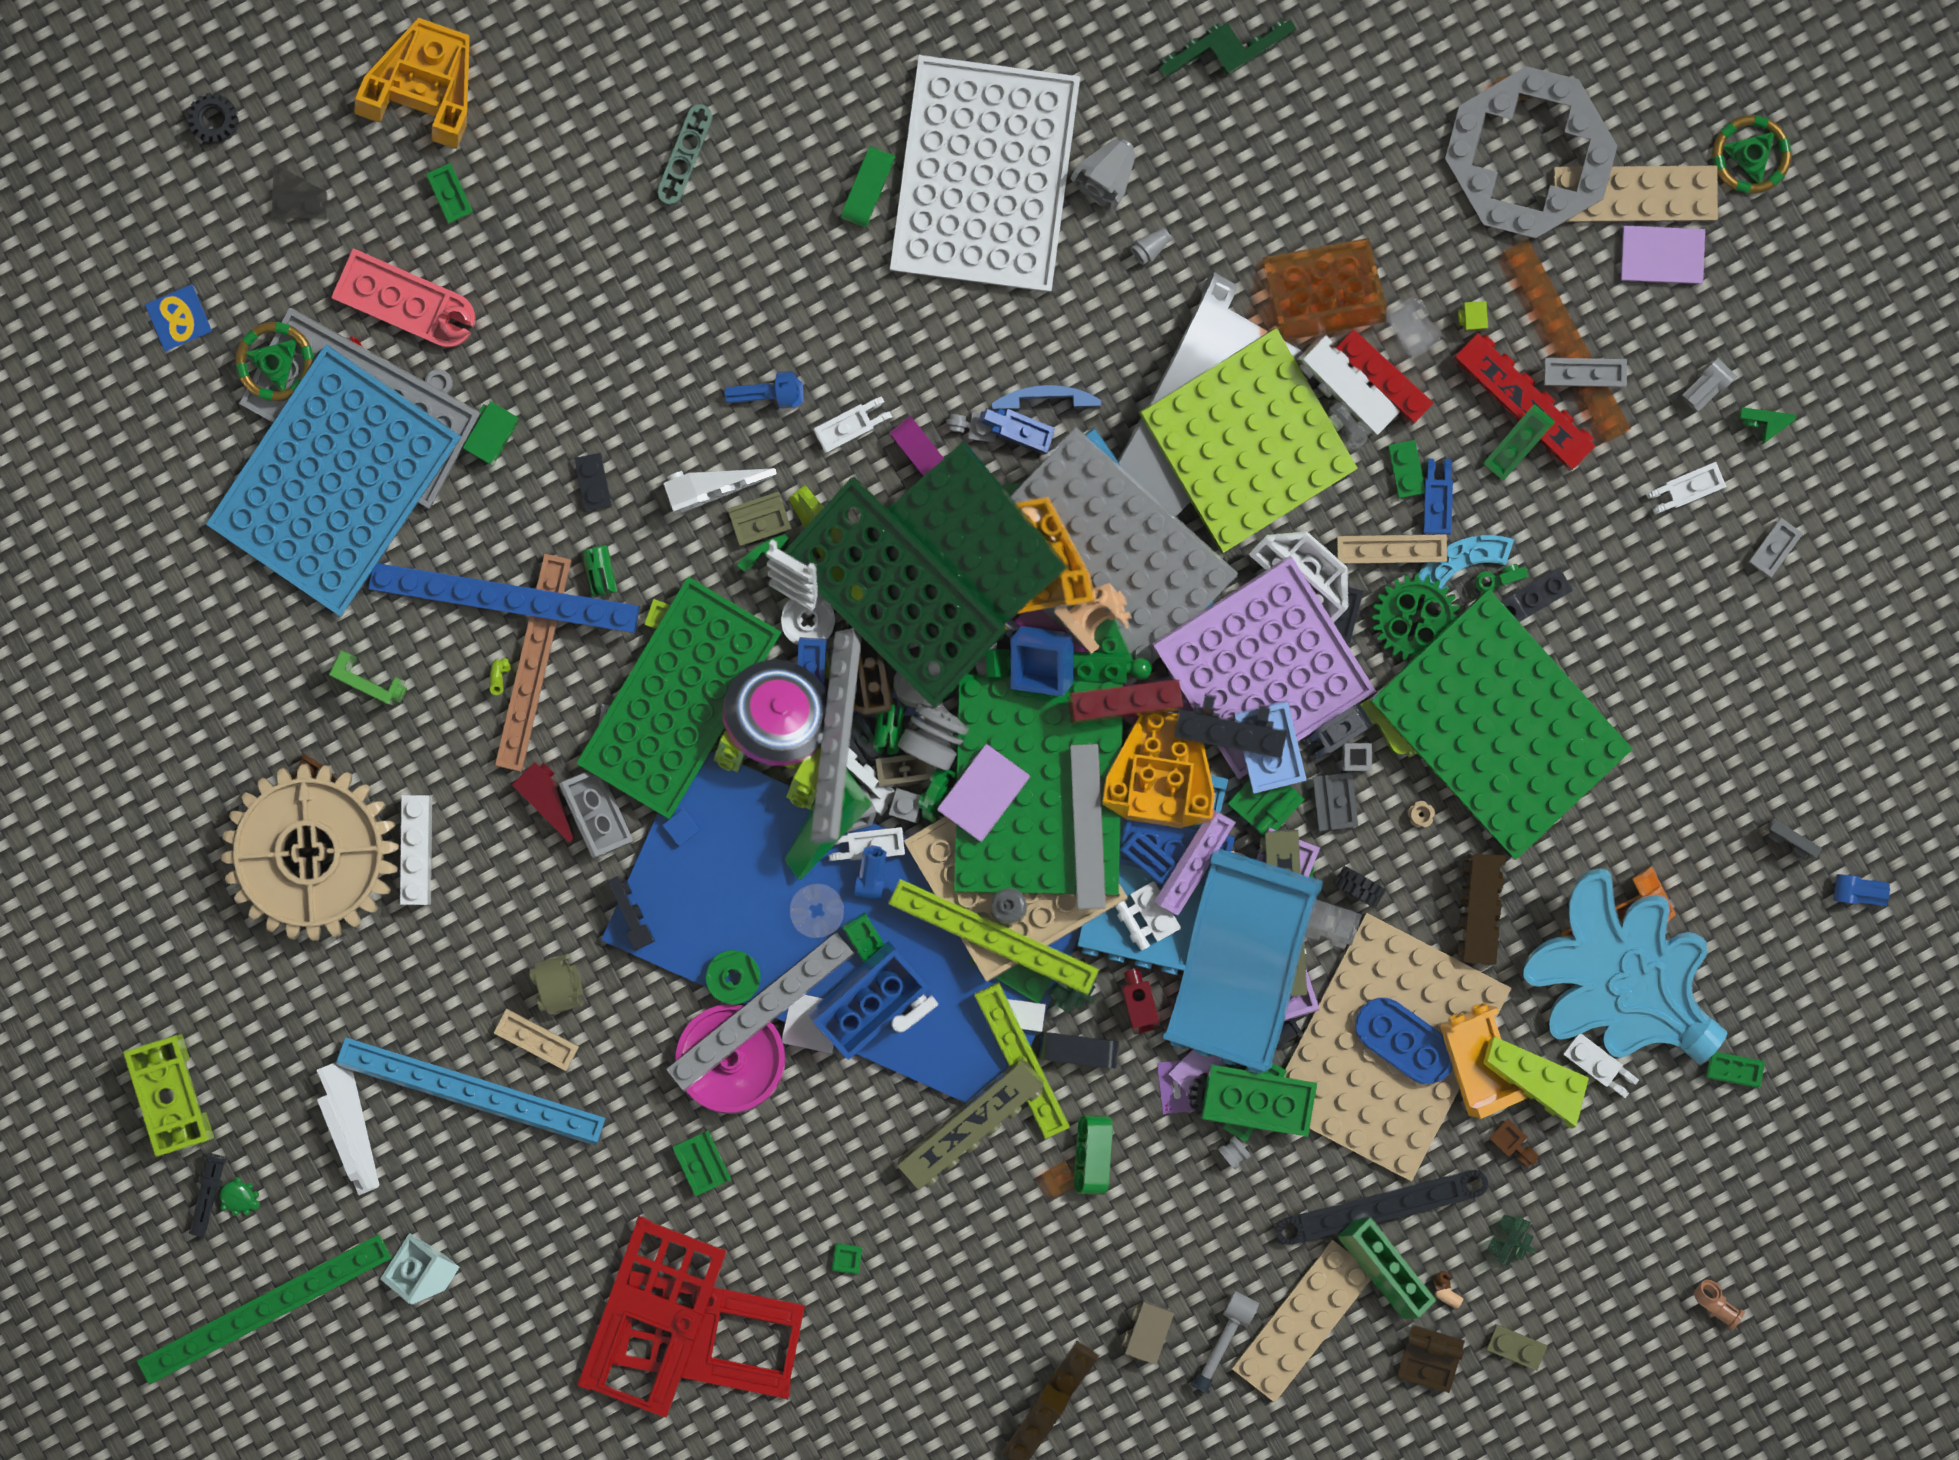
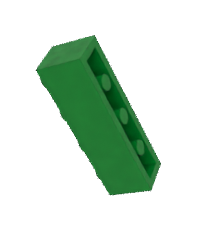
[1338,1217,1436,1319]

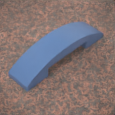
[992,385,1101,411]

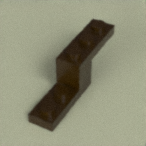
[1000,1341,1100,1460]

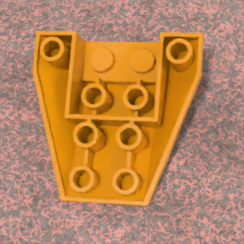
[1103,712,1215,828]

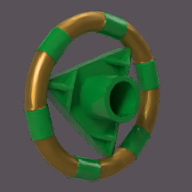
[1713,115,1792,194]
[236,322,314,401]

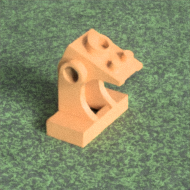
[1054,583,1131,654]

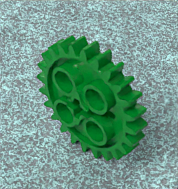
[1372,572,1460,660]

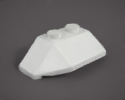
[1249,531,1348,623]

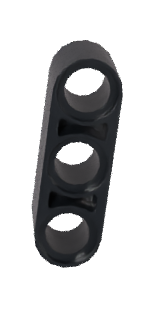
[1038,1032,1120,1069]

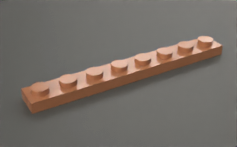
[495,554,572,772]

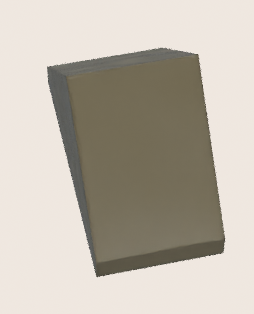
[876,754,932,787]

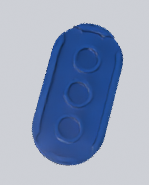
[1355,998,1453,1084]

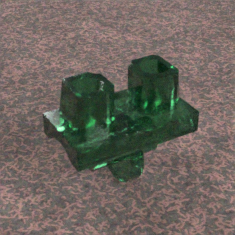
[1048,982,1096,1013]
[1487,1215,1536,1266]

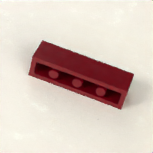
[1067,679,1183,725]

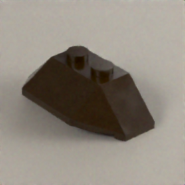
[828,611,892,716]

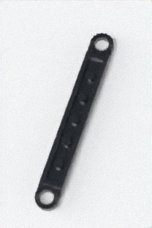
[1276,1170,1488,1245]

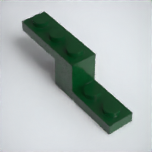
[1159,19,1296,80]

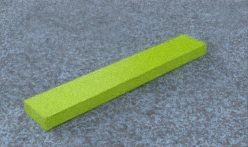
[974,982,1070,1139]

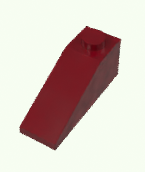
[512,762,575,843]

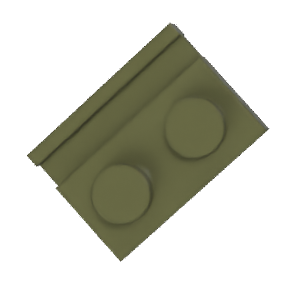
[728,492,791,546]

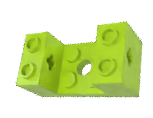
[714,730,822,810]
[124,1034,214,1157]

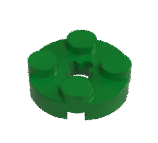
[918,769,957,823]
[706,950,761,1005]

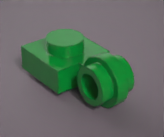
[1475,564,1529,593]

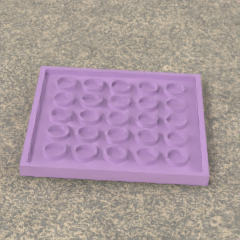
[1152,555,1376,779]

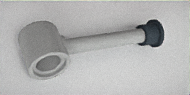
[1190,1291,1259,1394]

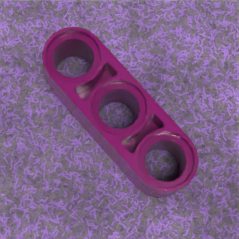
[889,416,943,476]

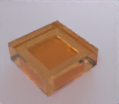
[1041,1161,1074,1198]

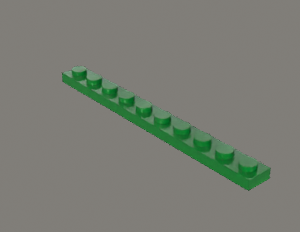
[137,1234,393,1385]

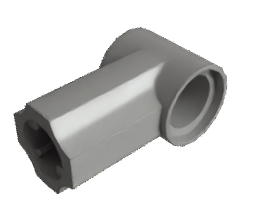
[1681,357,1737,412]

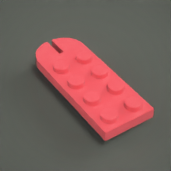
[331,248,476,348]

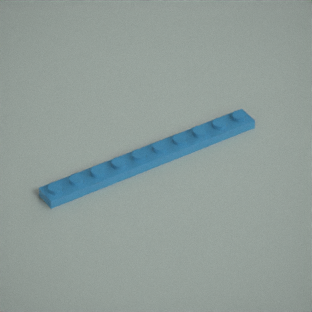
[337,1037,605,1146]

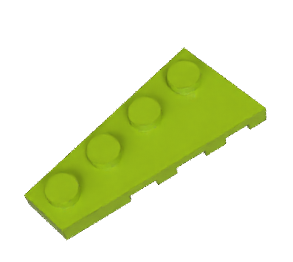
[1483,1037,1589,1129]

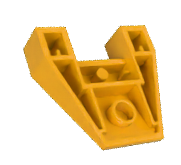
[355,18,470,149]

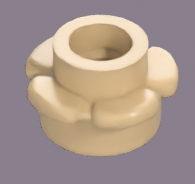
[1408,801,1435,828]

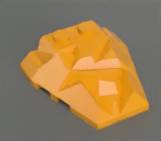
[1016,497,1095,614]

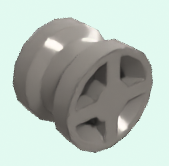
[1218,1135,1251,1170]

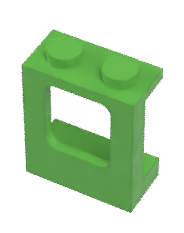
[329,650,407,705]

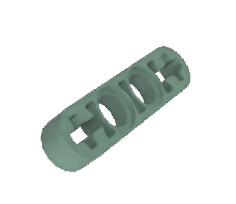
[658,104,713,206]

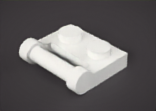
[892,994,938,1032]

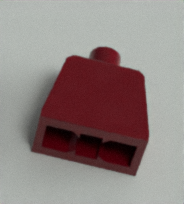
[1122,968,1160,1035]

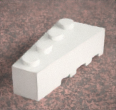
[1296,335,1400,435]

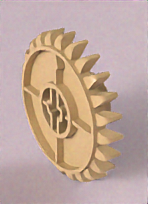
[221,764,399,941]

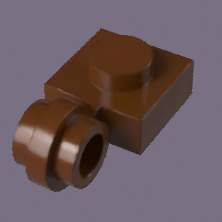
[1489,1119,1539,1168]

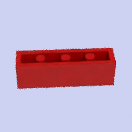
[1336,329,1434,425]

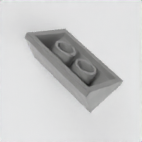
[559,771,633,858]

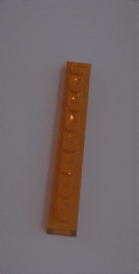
[1503,239,1631,443]

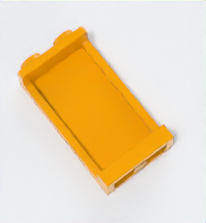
[1440,1003,1527,1119]

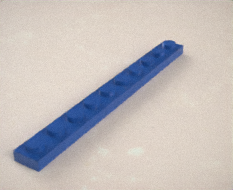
[369,563,640,633]

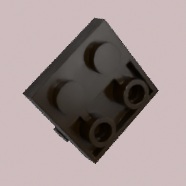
[1397,1324,1465,1393]

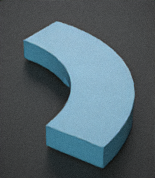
[1419,535,1514,595]

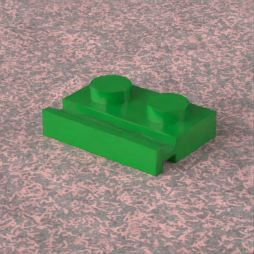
[673,1130,732,1197]

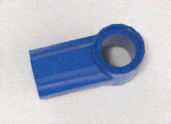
[854,845,887,900]
[1833,874,1890,906]

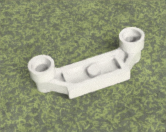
[821,746,895,816]

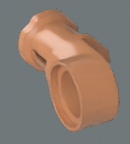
[1694,1280,1745,1331]

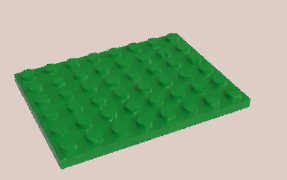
[1369,589,1633,860]
[954,675,1123,896]

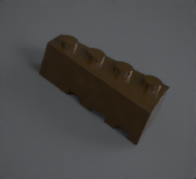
[1457,853,1506,965]

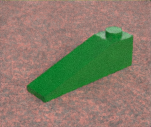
[784,769,872,880]

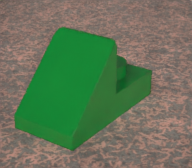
[1737,407,1796,445]

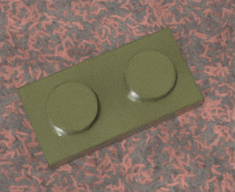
[1486,1324,1547,1371]

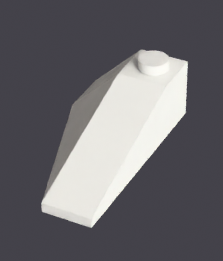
[663,468,777,515]

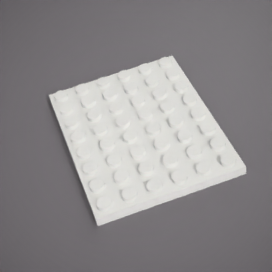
[890,55,1080,292]

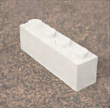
[400,795,432,905]

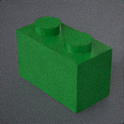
[463,401,521,466]

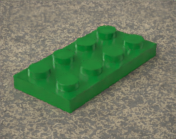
[1201,1064,1317,1137]

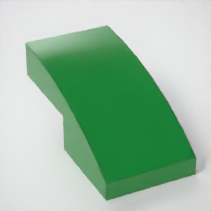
[737,535,790,573]

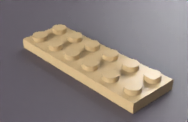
[1553,166,1718,222]
[1232,1240,1371,1402]

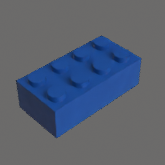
[807,941,930,1060]

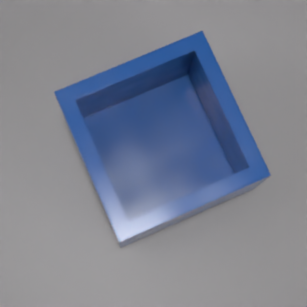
[1011,626,1073,696]

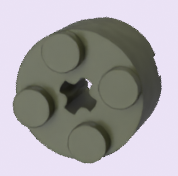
[530,954,584,1015]

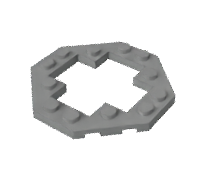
[1445,66,1618,239]

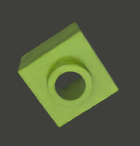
[1458,301,1488,332]

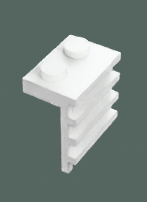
[766,540,824,611]

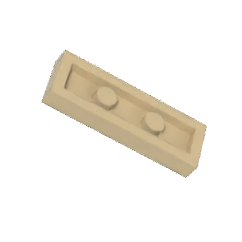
[494,1009,579,1071]

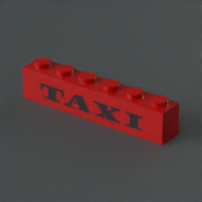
[1453,333,1595,471]

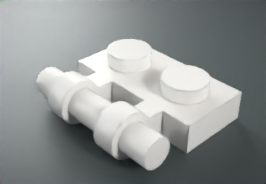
[1115,881,1181,951]

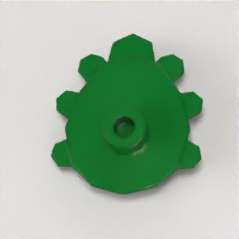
[219,1177,260,1216]

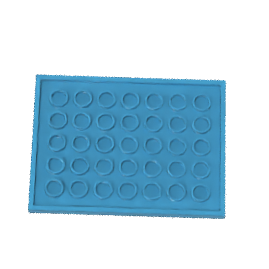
[206,344,462,617]

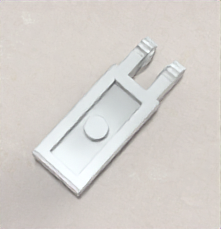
[813,397,892,453]
[1646,462,1726,515]
[828,827,905,861]
[1563,1034,1639,1098]

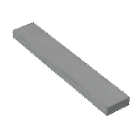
[1071,744,1106,910]

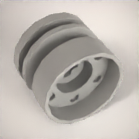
[898,703,969,770]

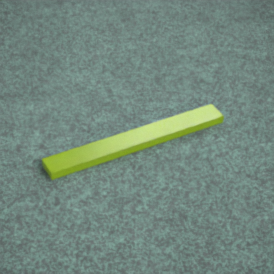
[889,879,1099,995]

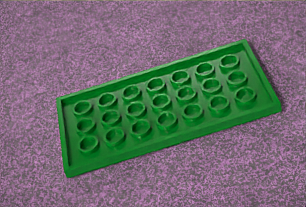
[576,576,782,819]

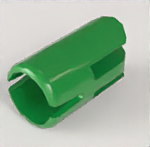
[582,545,618,598]
[873,704,905,755]

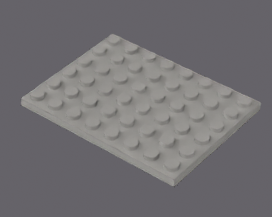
[1011,427,1238,686]

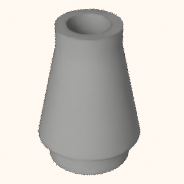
[1130,227,1172,265]

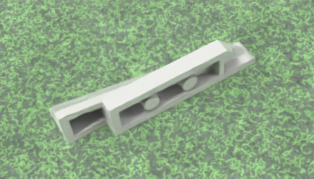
[317,1062,379,1195]

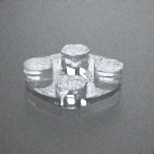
[790,884,844,938]

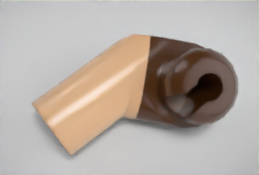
[1433,1271,1464,1310]

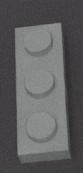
[1544,358,1627,387]

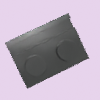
[1312,773,1358,831]
[1764,820,1822,859]

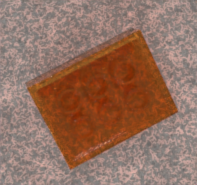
[1263,238,1386,341]

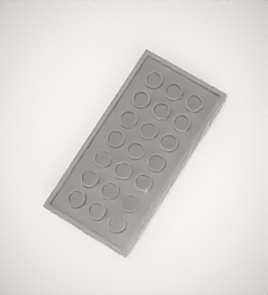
[239,308,481,508]

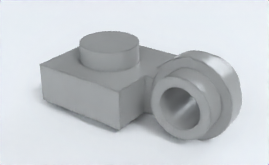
[946,412,996,443]

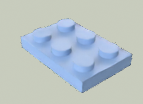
[1234,700,1306,793]

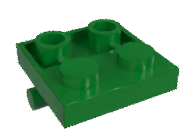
[1228,779,1305,837]

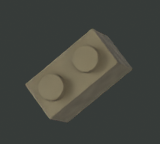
[1121,1300,1174,1365]

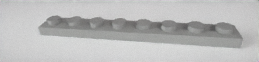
[811,628,862,843]
[666,932,854,1092]

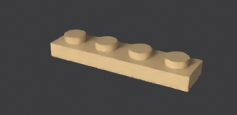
[1337,534,1447,563]

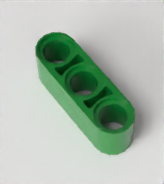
[841,146,896,228]
[1074,1115,1113,1195]

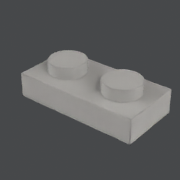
[1748,518,1803,578]

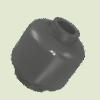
[991,888,1027,925]

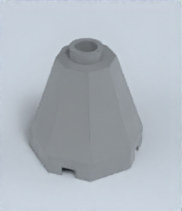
[1070,139,1136,209]

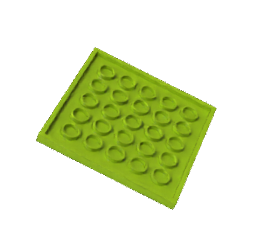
[1139,328,1358,553]

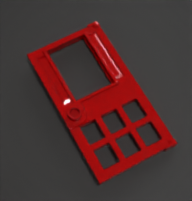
[577,1216,727,1418]
[612,1270,805,1400]

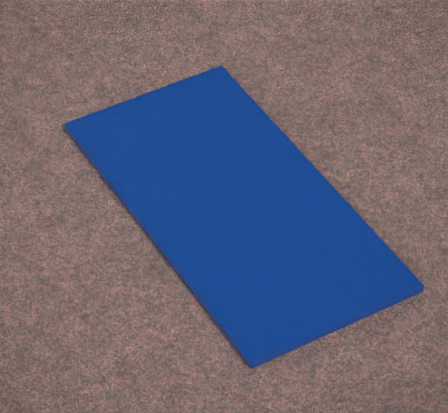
[601,751,1082,1103]

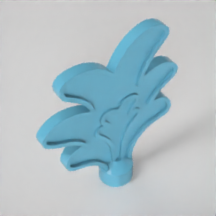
[1524,868,1727,1064]

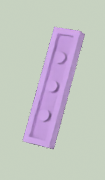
[1154,810,1236,915]

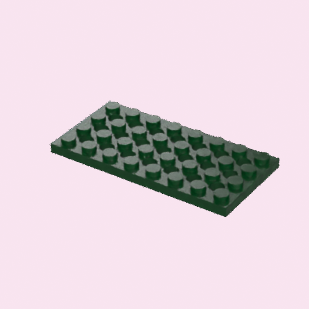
[784,476,1008,708]

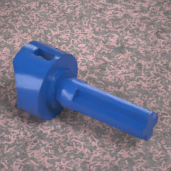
[725,371,804,409]

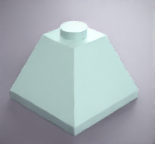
[380,1233,459,1304]

